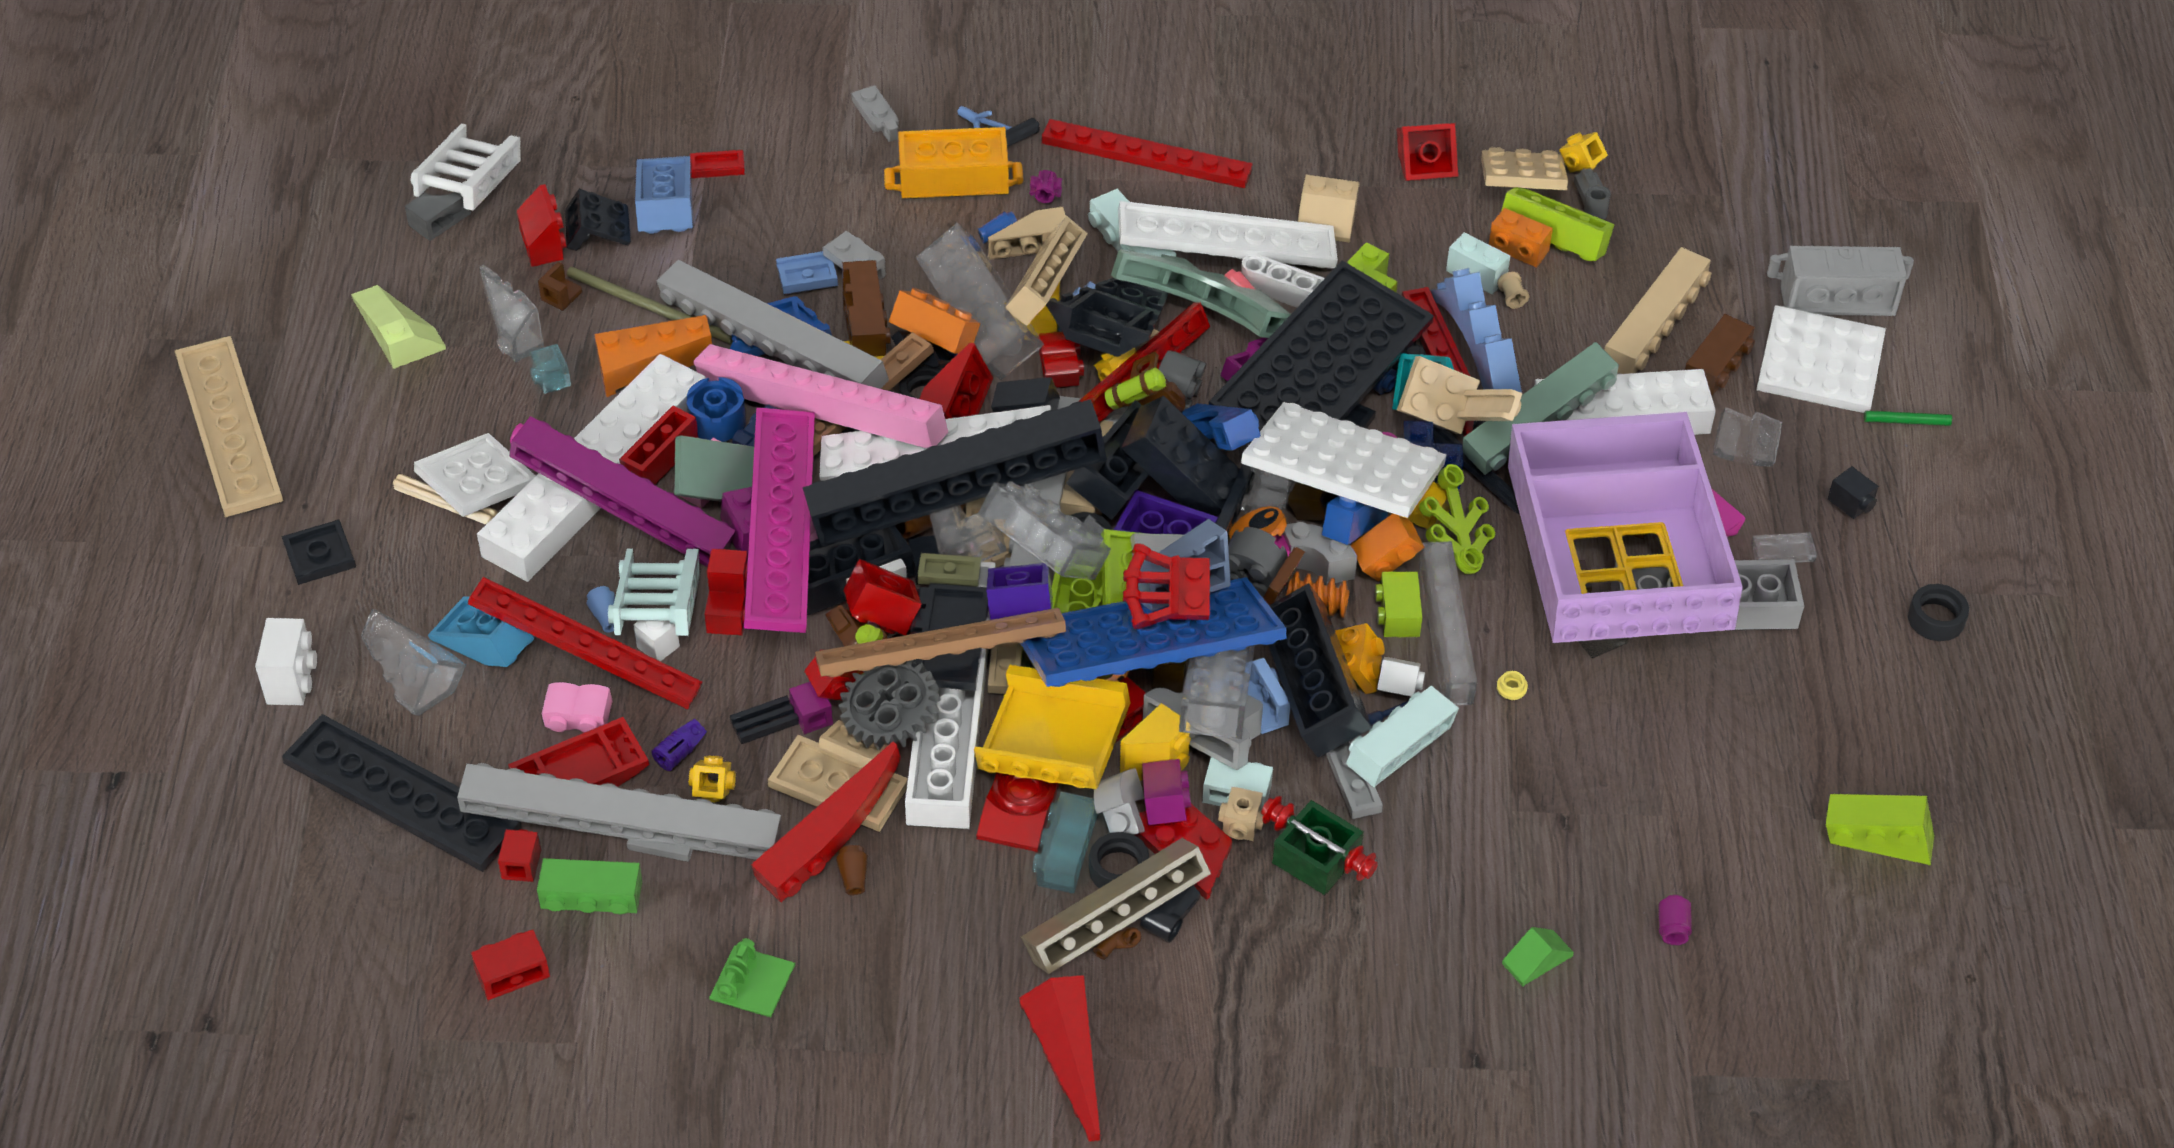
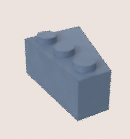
[1138,519,1231,611]

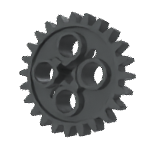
[839,660,941,750]

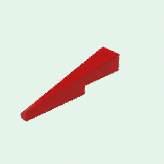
[1020,975,1100,1141]

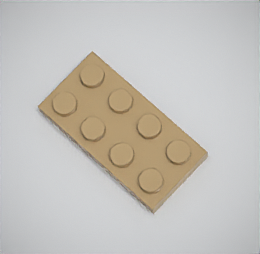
[768,735,908,832]

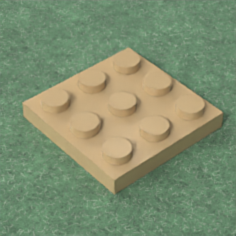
[1481,147,1568,190]

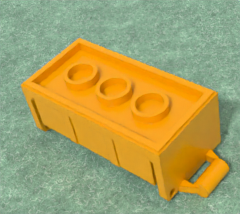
[884,127,1024,198]

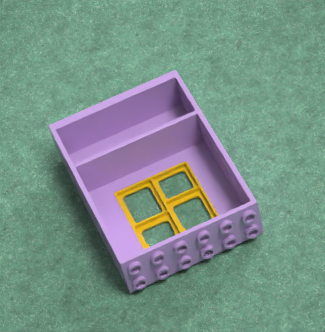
[1508,412,1743,643]

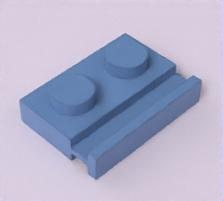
[776,251,838,294]

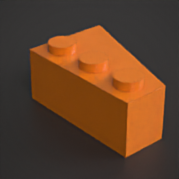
[889,288,981,354]

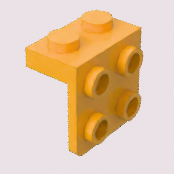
[1335,623,1385,694]

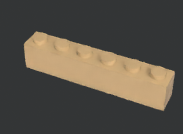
[1005,216,1088,326]
[1605,247,1711,374]

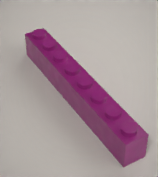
[509,416,736,567]

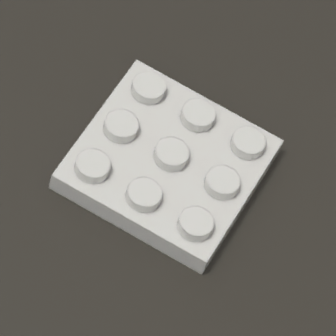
[414,433,536,517]

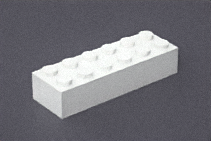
[1534,369,1716,435]

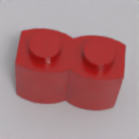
[1038,331,1084,388]

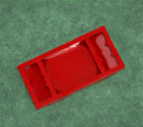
[508,717,649,787]
[977,772,1060,852]

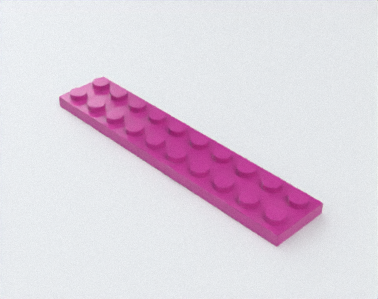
[744,407,815,633]

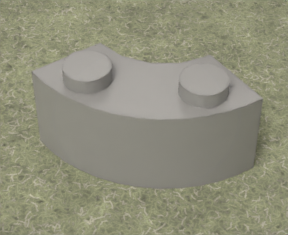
[1283,522,1357,585]

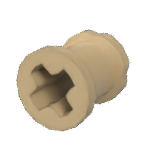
[1497,272,1529,309]

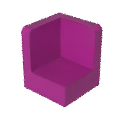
[789,682,833,734]

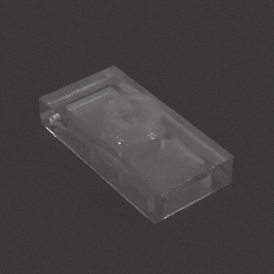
[1751,532,1817,563]

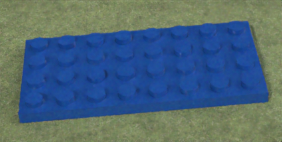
[1020,577,1287,687]

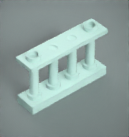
[608,548,700,636]

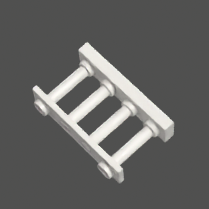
[411,123,521,211]

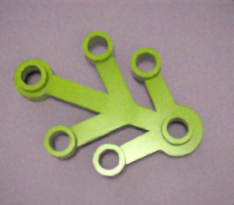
[1419,464,1495,575]

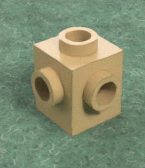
[1218,786,1264,841]

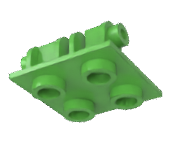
[709,938,795,1018]

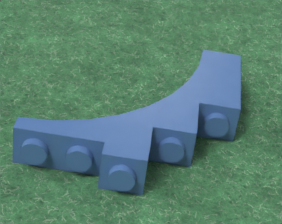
[1430,268,1522,393]

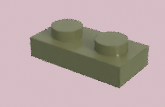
[918,553,981,587]

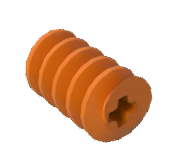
[1286,571,1350,619]

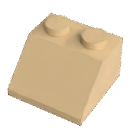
[1298,175,1359,243]

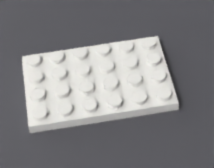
[1241,402,1446,518]

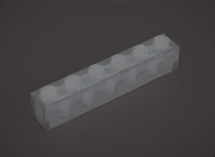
[1419,541,1477,705]

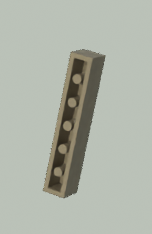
[1021,838,1211,974]

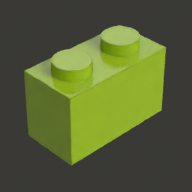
[1375,572,1422,637]

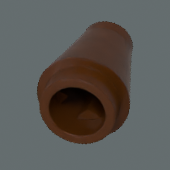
[836,845,868,895]

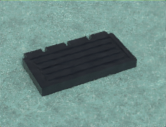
[905,583,989,691]

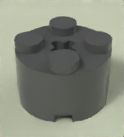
[1159,350,1207,410]
[1228,527,1288,598]

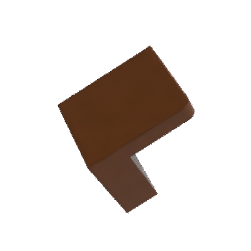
[538,262,582,311]

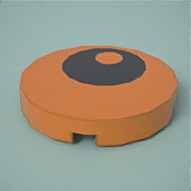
[1229,506,1287,539]

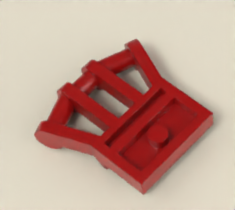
[1123,543,1210,629]

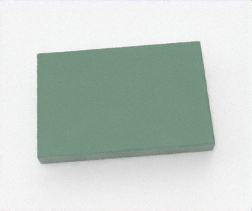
[674,436,754,502]

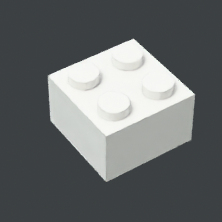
[255,618,317,705]

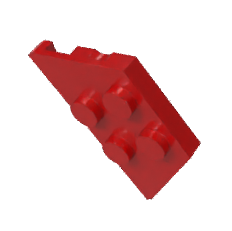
[1134,804,1232,900]

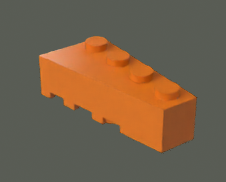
[594,315,712,397]

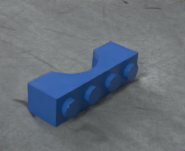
[1181,403,1261,450]

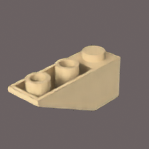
[988,207,1066,260]

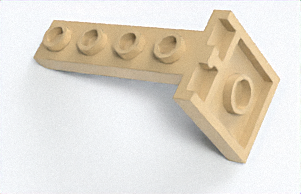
[1397,356,1522,434]

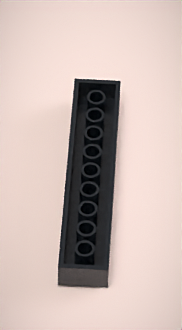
[803,399,1107,547]

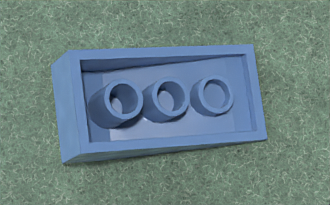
[635,156,693,233]

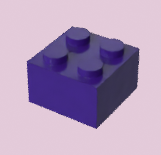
[987,563,1053,620]

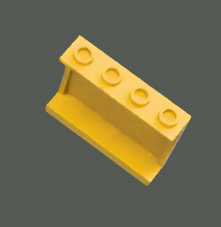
[974,664,1130,789]

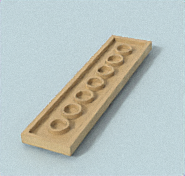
[174,336,283,517]

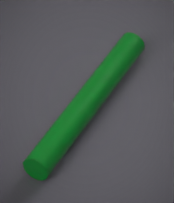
[1864,410,1952,426]

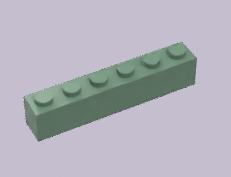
[1462,342,1619,475]

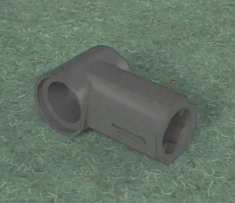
[1574,168,1611,220]

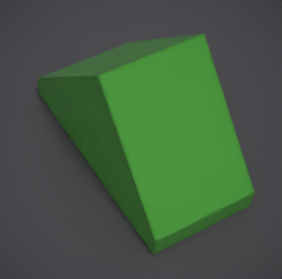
[1502,927,1574,987]

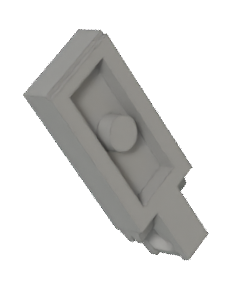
[851,85,899,142]

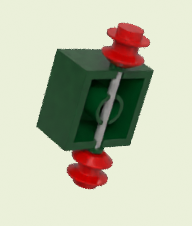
[1261,796,1378,895]

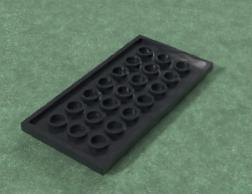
[1209,260,1434,432]

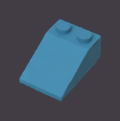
[428,596,534,667]

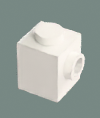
[634,620,680,661]
[1377,657,1425,696]

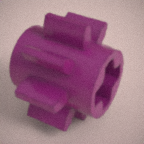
[1029,170,1062,203]

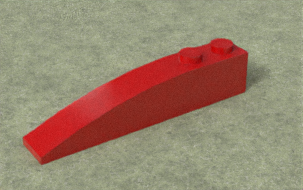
[751,741,901,902]

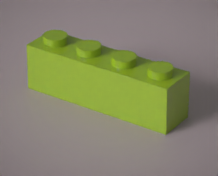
[1501,187,1614,261]

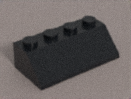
[807,525,914,616]

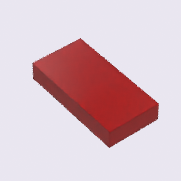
[690,150,745,178]

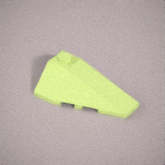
[351,285,446,369]

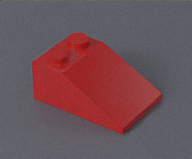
[918,343,993,419]

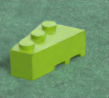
[1826,794,1934,865]

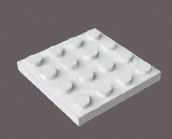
[1756,305,1886,413]

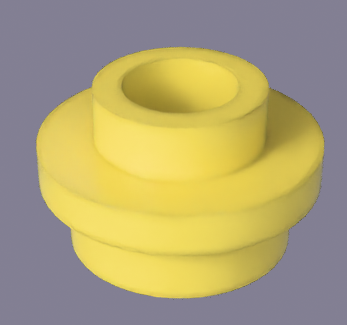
[1497,671,1528,700]

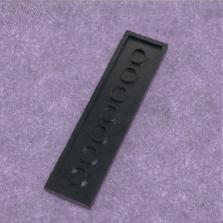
[282,714,522,872]

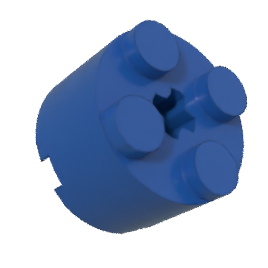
[686,377,747,442]

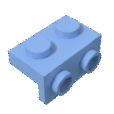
[1236,658,1291,734]

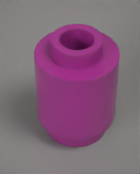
[1658,895,1692,945]

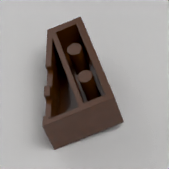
[842,260,891,356]

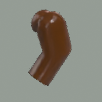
[1093,927,1141,960]

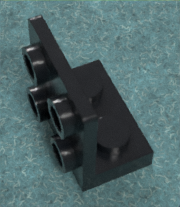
[565,189,631,251]

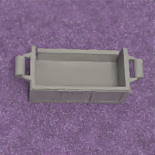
[1767,246,1914,316]

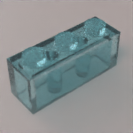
[1032,792,1097,894]

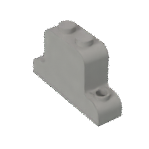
[1143,679,1263,770]

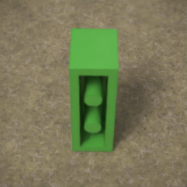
[537,858,642,914]

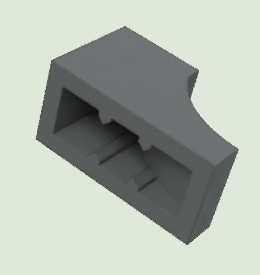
[405,192,471,241]

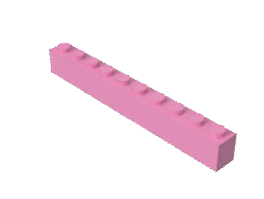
[694,344,948,448]

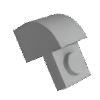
[1094,768,1145,835]

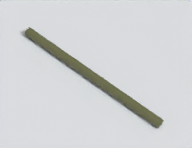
[567,266,733,344]

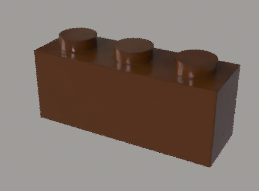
[1685,314,1755,396]

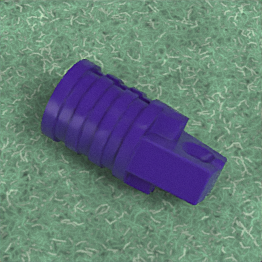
[652,719,707,771]

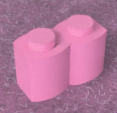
[542,682,612,733]

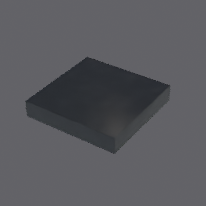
[281,519,356,585]

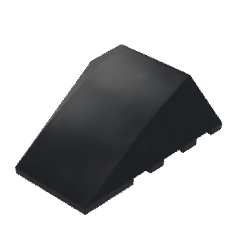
[1046,277,1168,357]

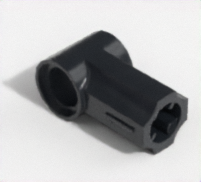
[1140,884,1200,943]

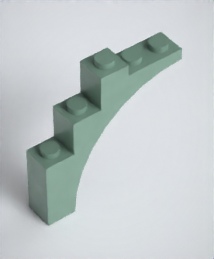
[1111,249,1291,338]

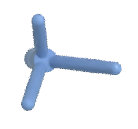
[958,106,1012,130]

